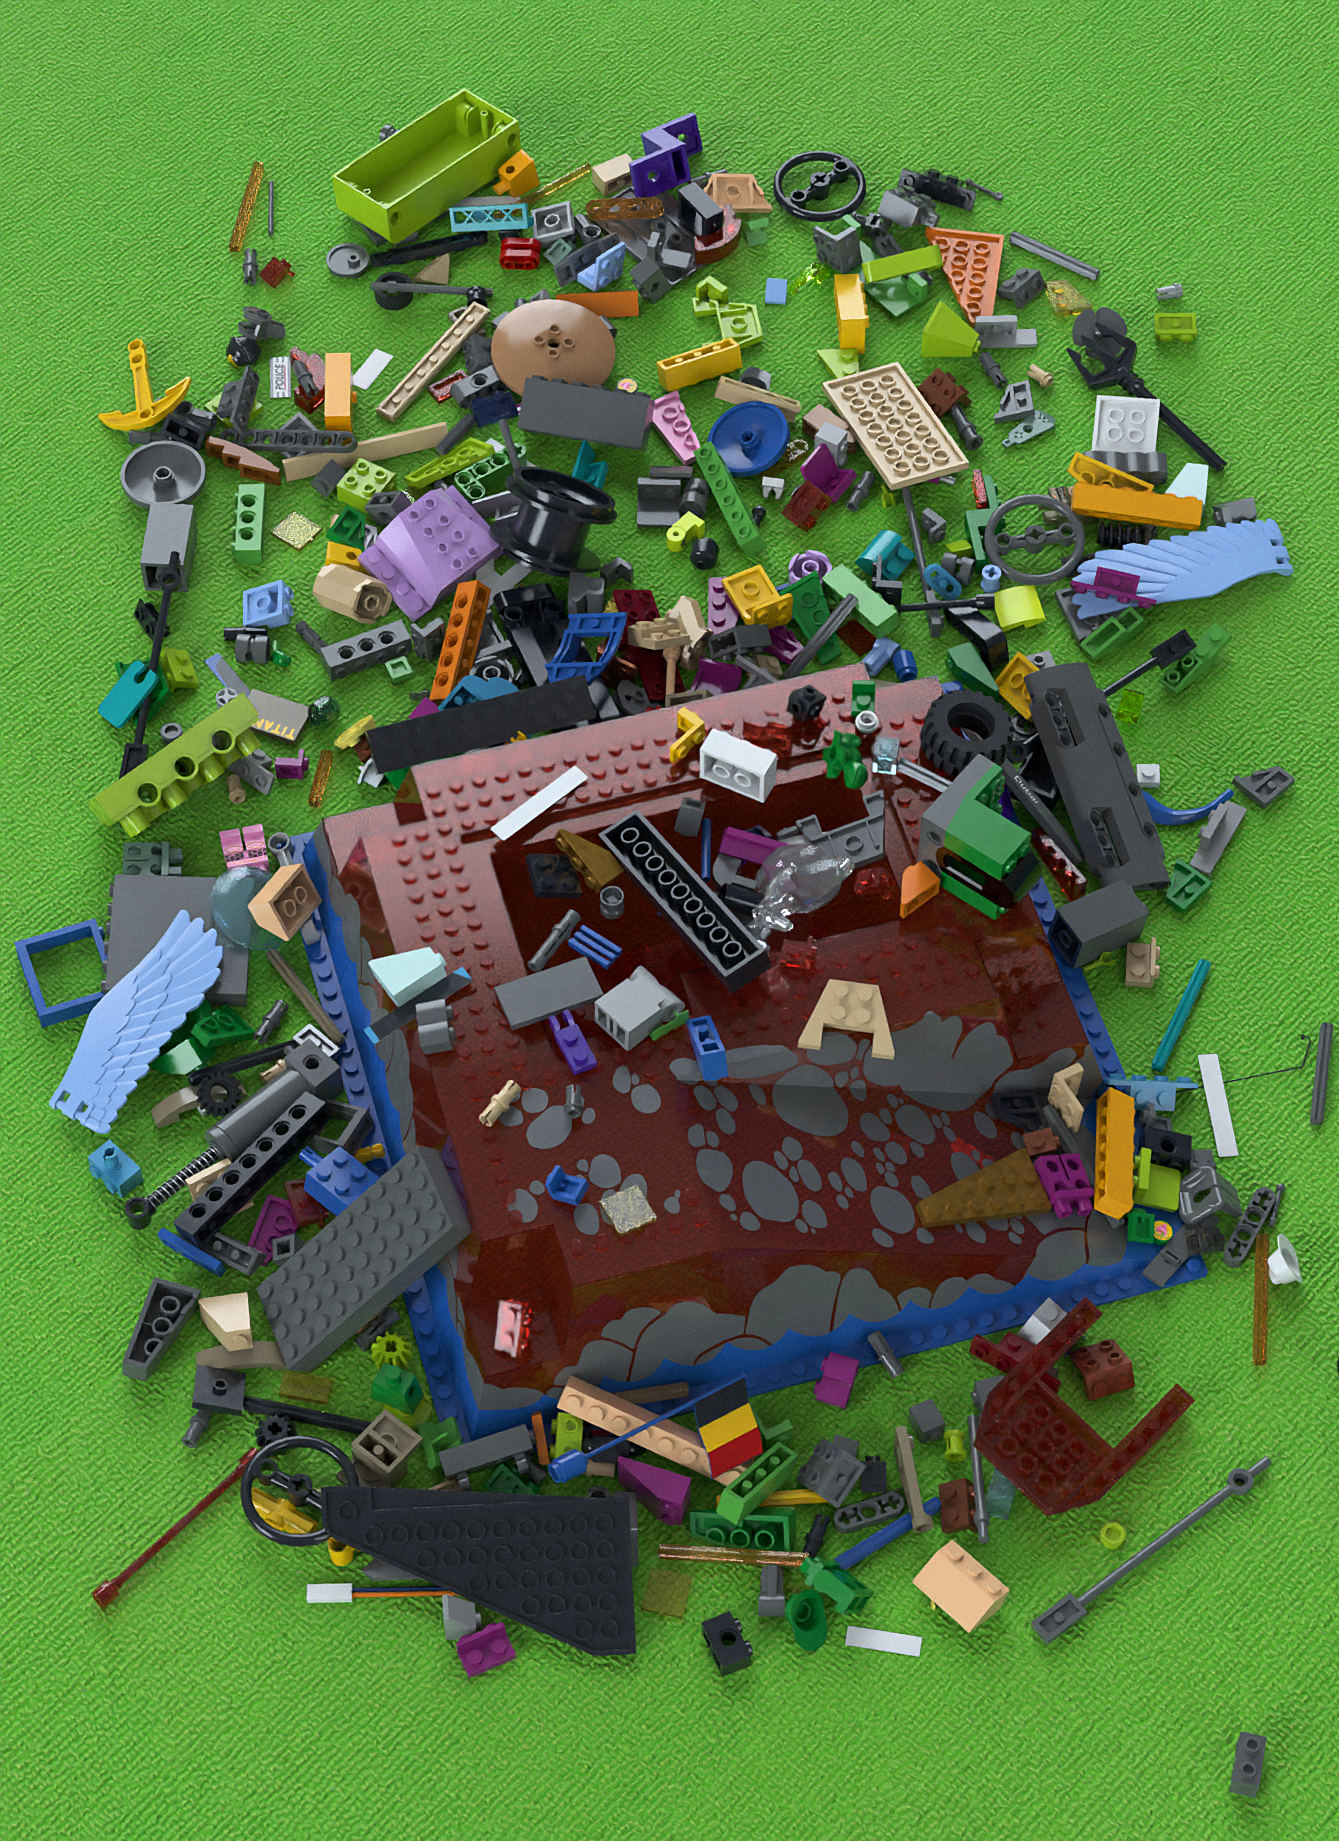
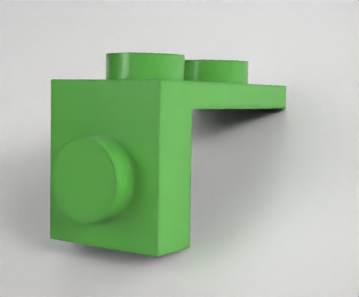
[748,1399,793,1451]

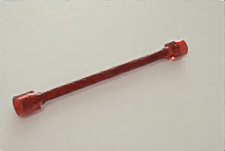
[91,1447,259,1608]

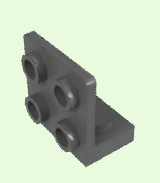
[637,478,681,528]
[796,1439,866,1508]

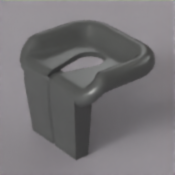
[1178,1166,1243,1225]

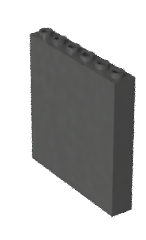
[101,874,253,1007]

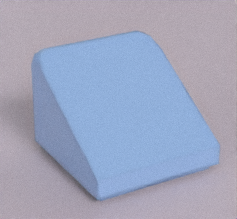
[765,278,787,305]

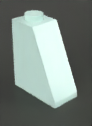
[1165,463,1209,518]
[368,947,447,1007]

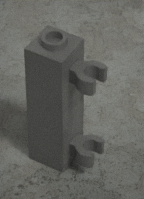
[438,1424,537,1492]

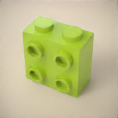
[337,457,397,512]

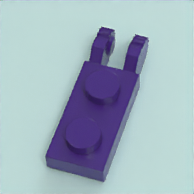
[548,1010,597,1075]

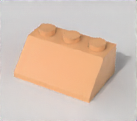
[247,863,322,941]
[912,1540,1010,1633]

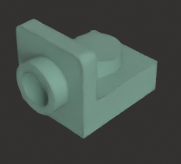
[543,237,577,266]

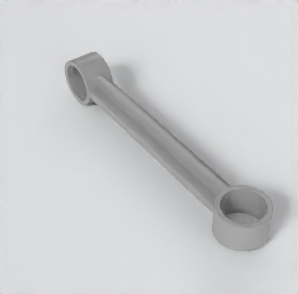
[268,832,320,946]

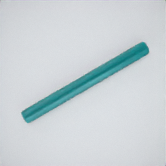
[1151,959,1211,1072]

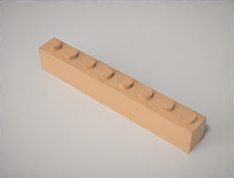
[557,1375,754,1486]

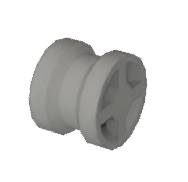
[216,688,238,709]

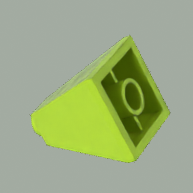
[921,301,982,357]

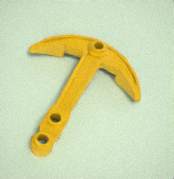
[98,339,192,431]

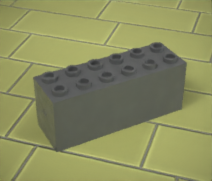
[517,375,655,451]

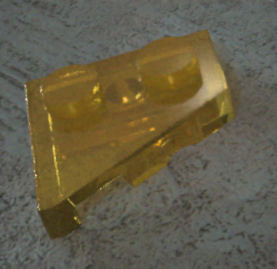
[1045,279,1093,317]

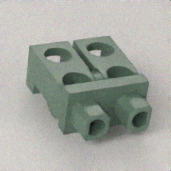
[122,842,183,876]

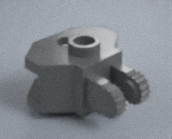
[238,306,286,341]
[612,680,662,729]

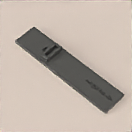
[1142,1214,1220,1288]

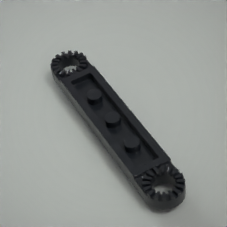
[370,231,489,267]

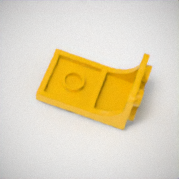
[721,564,793,630]

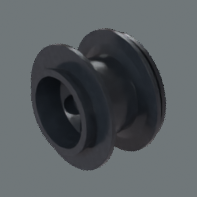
[489,466,617,578]

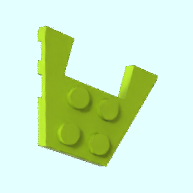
[692,298,763,349]

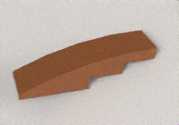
[205,436,281,486]

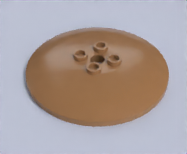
[491,299,615,397]

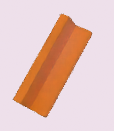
[556,290,639,318]

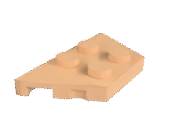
[703,173,772,213]

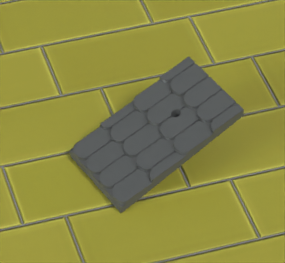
[585,177,733,287]

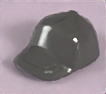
[739,367,771,391]

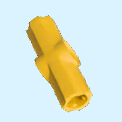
[252,1487,319,1534]

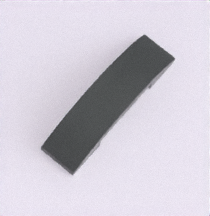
[553,232,621,287]

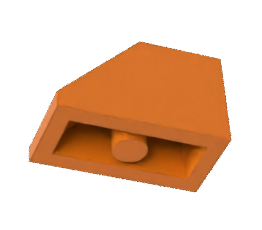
[900,861,940,918]

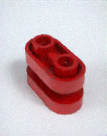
[499,237,541,270]

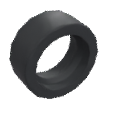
[374,272,413,310]

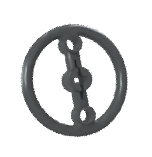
[984,494,1085,585]

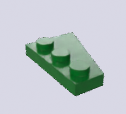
[191,1003,255,1047]

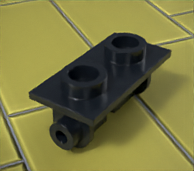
[134,598,170,642]

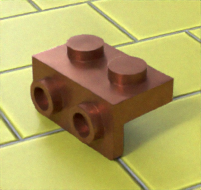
[939,1477,978,1535]

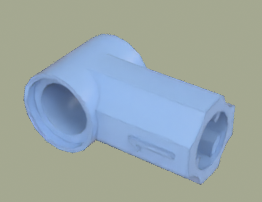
[860,636,901,677]

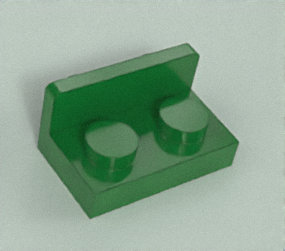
[483,1463,541,1495]

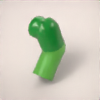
[269,640,291,667]

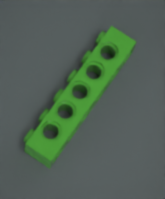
[693,441,767,558]

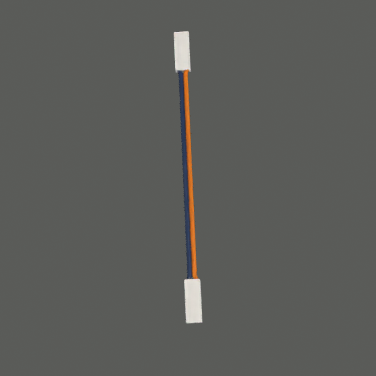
[307,1583,458,1603]

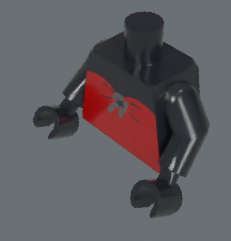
[581,1420,646,1463]

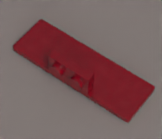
[612,590,686,702]

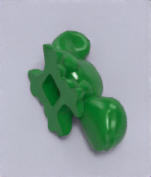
[822,730,868,789]

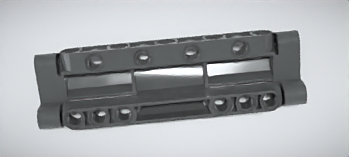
[1024,663,1171,890]

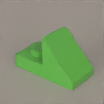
[738,217,769,246]

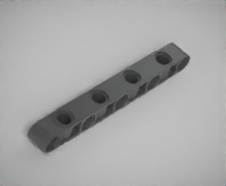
[449,315,618,409]

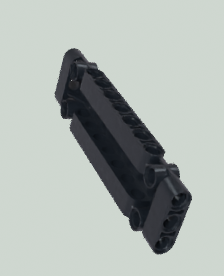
[493,583,633,752]

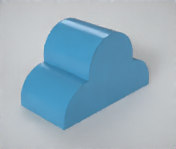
[437,675,533,752]

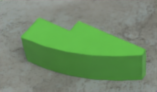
[1079,606,1147,659]

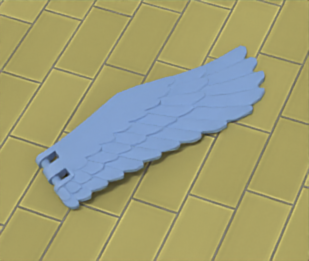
[1072,518,1294,620]
[49,910,224,1134]

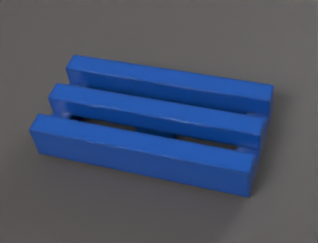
[568,925,622,970]

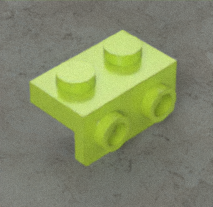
[1154,313,1198,342]
[159,648,199,693]
[549,1412,583,1460]

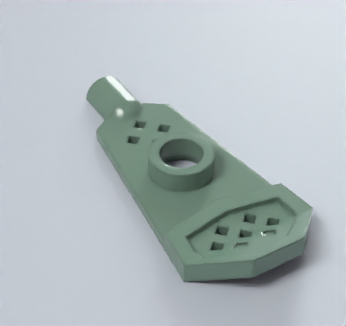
[1002,410,1055,448]

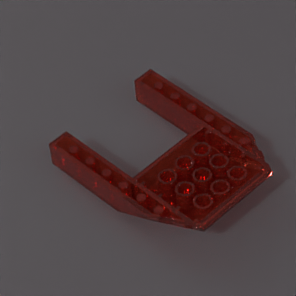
[973,1297,1196,1517]

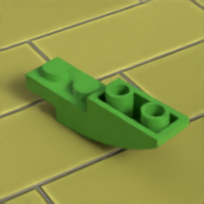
[1158,623,1232,694]

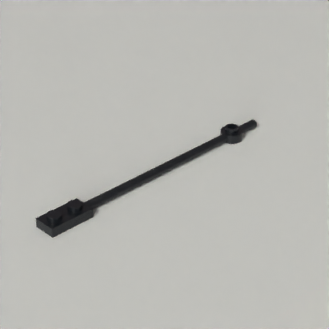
[119,551,181,779]
[1006,628,1197,765]

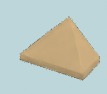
[411,254,450,285]

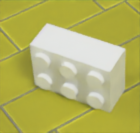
[700,729,777,803]

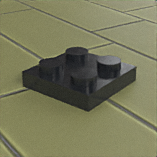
[525,854,582,899]

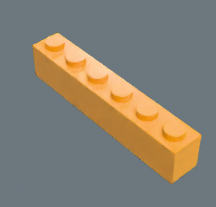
[1070,481,1203,531]
[1094,1087,1135,1220]

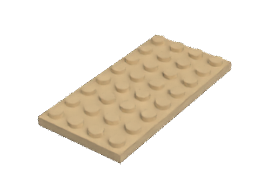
[822,362,969,491]

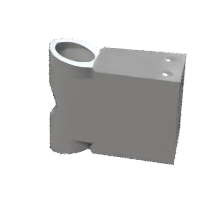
[594,965,685,1051]

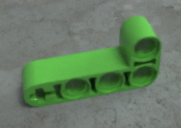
[455,443,527,506]

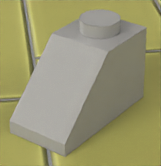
[1017,1297,1067,1348]
[442,1595,482,1640]

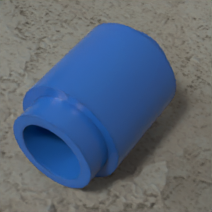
[892,649,918,683]

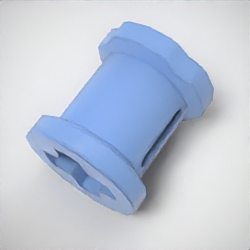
[981,565,1001,593]

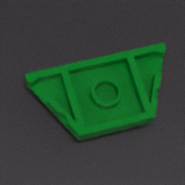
[114,658,172,727]

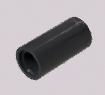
[717,883,771,920]

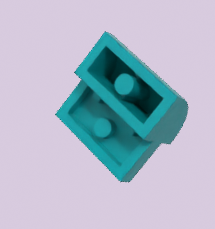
[854,530,915,581]

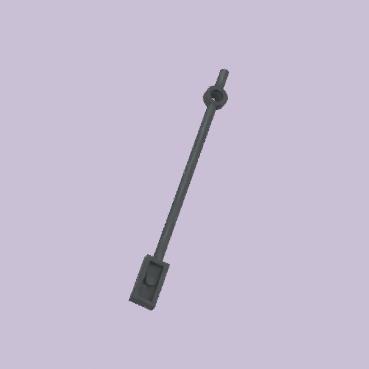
[902,485,944,638]
[1031,1456,1271,1645]

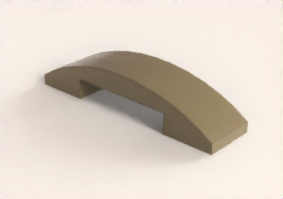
[150,1079,247,1128]
[196,1341,288,1371]

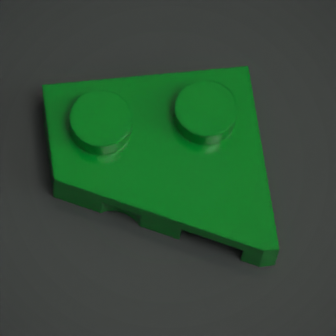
[326,505,365,553]
[1165,858,1213,914]

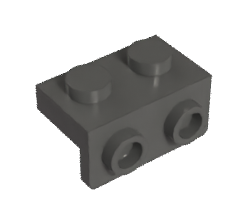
[996,268,1046,309]
[462,334,493,376]

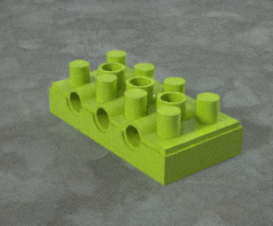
[87,692,262,838]

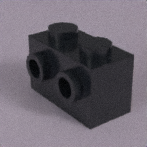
[160,411,212,451]

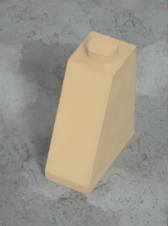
[198,1292,253,1351]

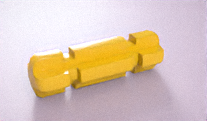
[354,1143,386,1163]

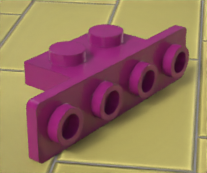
[1070,566,1157,609]

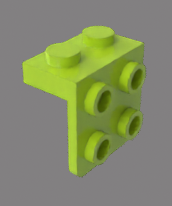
[1132,1147,1181,1212]

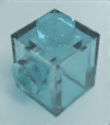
[872,736,900,774]

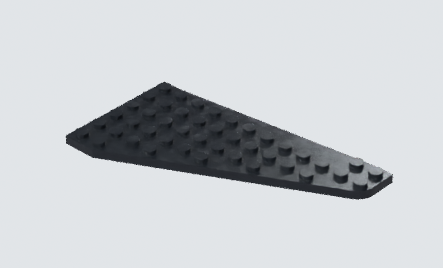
[321,1486,637,1656]

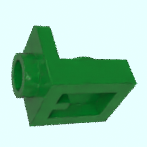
[851,680,876,717]
[1123,1208,1155,1244]

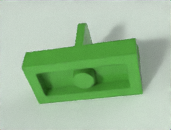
[418,1416,463,1474]

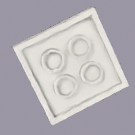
[1092,395,1160,454]

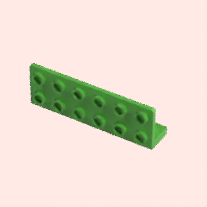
[835,214,928,319]

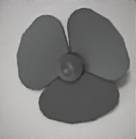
[1072,307,1128,359]

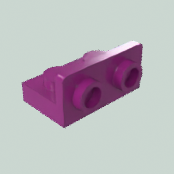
[455,1622,516,1679]

